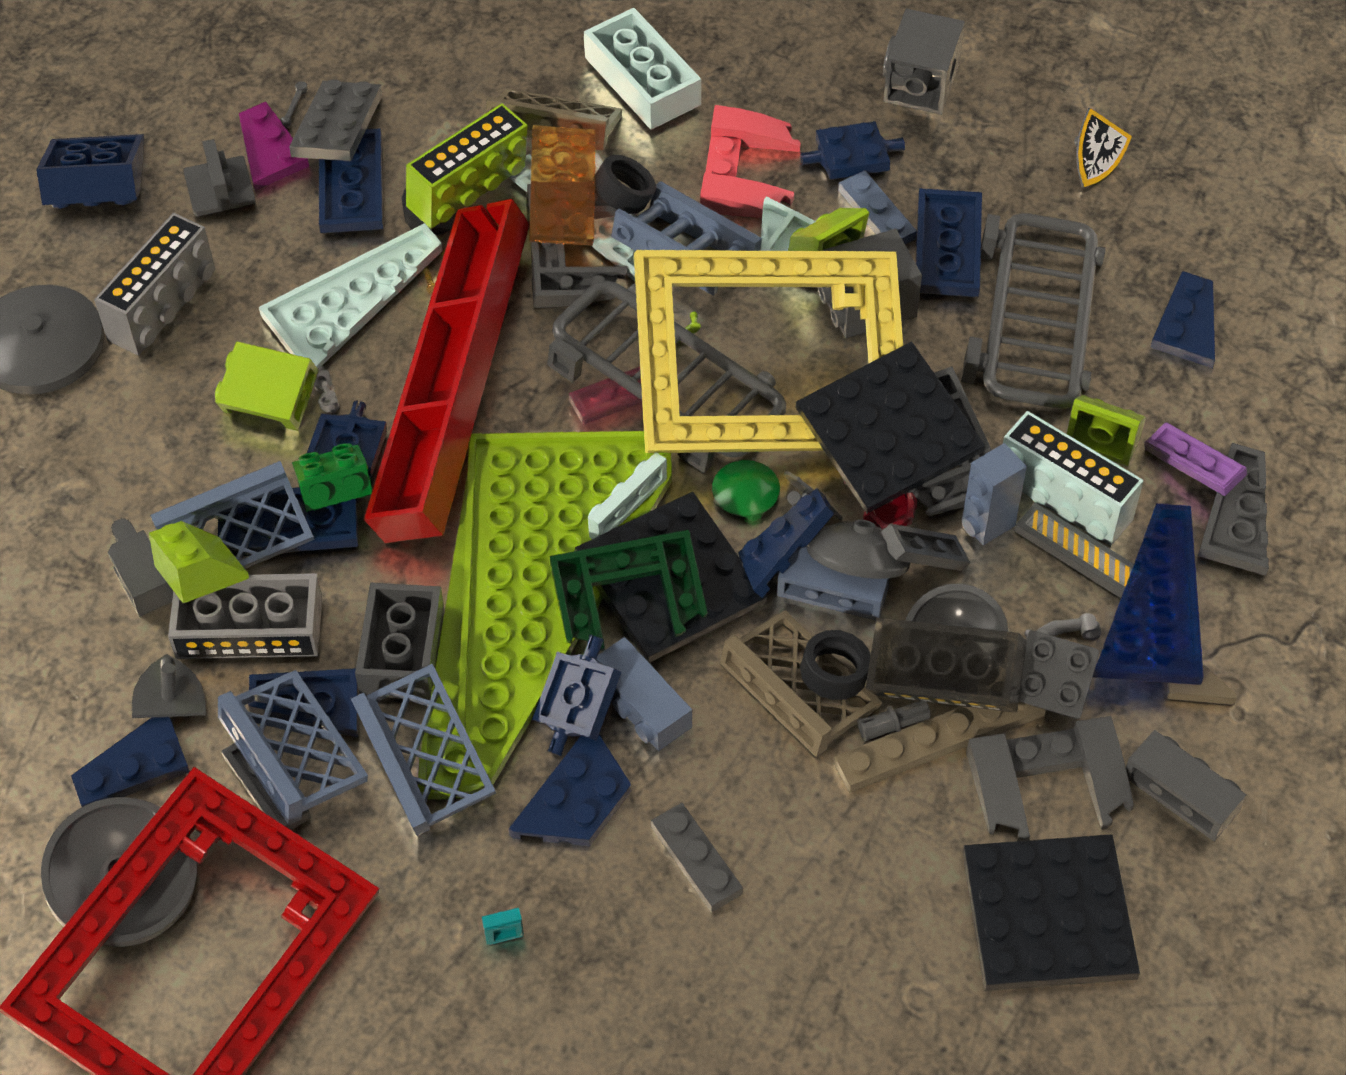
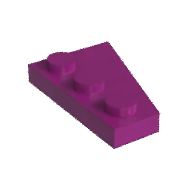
[239,101,309,191]

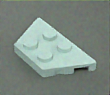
[760,196,816,251]

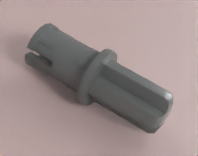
[857,700,931,742]

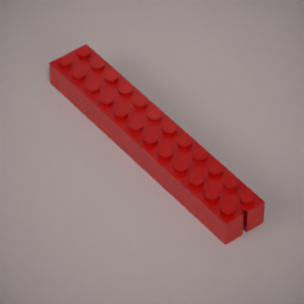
[364,199,529,543]

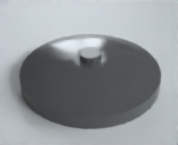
[0,285,104,394]
[41,797,197,947]

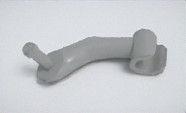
[1024,613,1101,645]

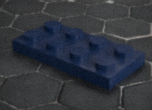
[319,128,383,233]
[916,188,982,297]
[218,487,358,557]

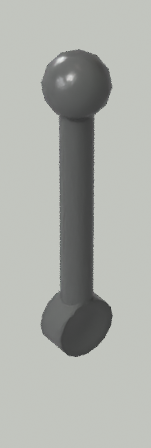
[280,81,308,128]

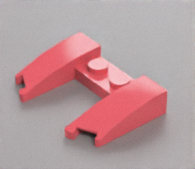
[700,105,801,218]

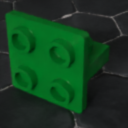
[292,443,372,512]

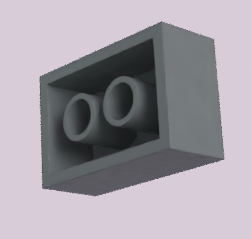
[355,583,445,700]

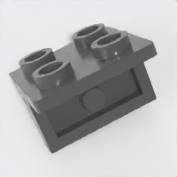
[183,139,256,216]
[1010,630,1099,719]

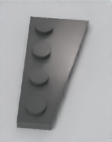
[1198,443,1269,576]

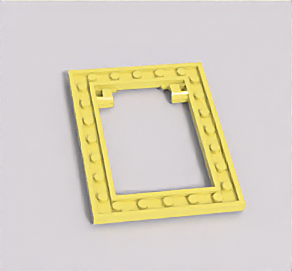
[634,250,903,453]

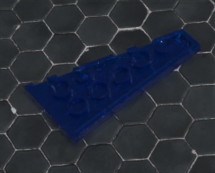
[1092,503,1204,685]

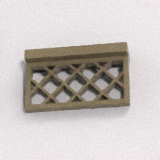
[485,88,623,151]
[720,610,882,757]

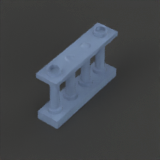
[611,181,762,296]

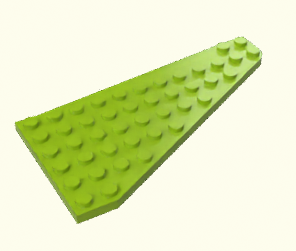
[418,431,672,800]

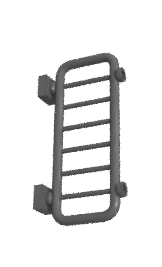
[961,213,1105,409]
[547,281,786,473]

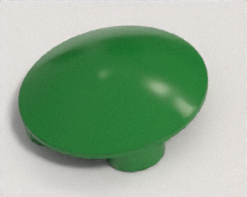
[712,460,780,521]

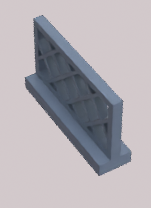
[150,461,314,569]
[351,664,496,836]
[218,670,368,825]

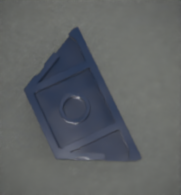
[508,735,632,847]

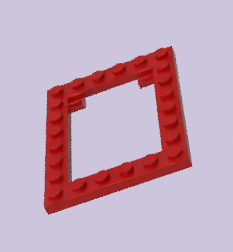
[0,767,380,1075]

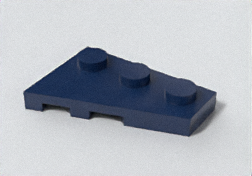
[1150,271,1215,369]
[738,488,834,598]
[248,668,359,738]
[71,717,190,807]

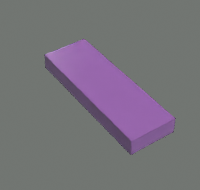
[1144,422,1247,496]

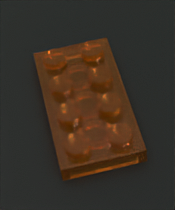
[529,125,595,246]

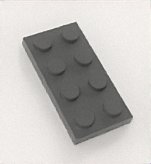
[289,80,382,161]

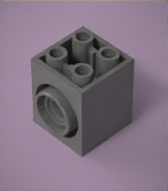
[883,8,965,115]
[818,228,922,338]

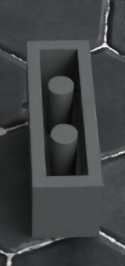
[1126,730,1247,842]

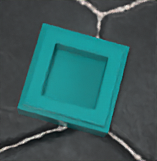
[482,908,524,945]

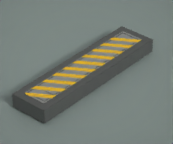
[1014,503,1151,604]

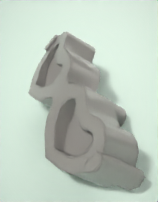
[314,366,340,413]

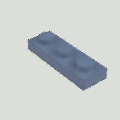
[838,171,917,244]

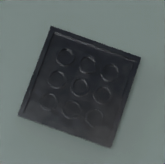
[795,341,985,514]
[575,491,767,663]
[962,834,1140,991]

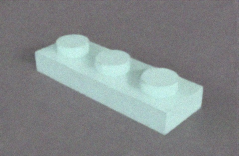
[588,452,667,539]

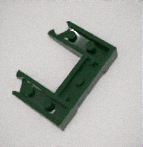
[550,530,708,651]

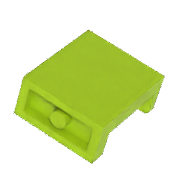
[215,341,319,431]

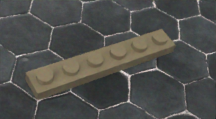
[834,687,1046,793]

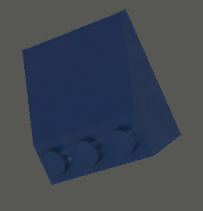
[36,134,144,208]

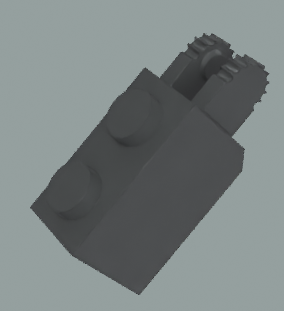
[108,518,173,617]

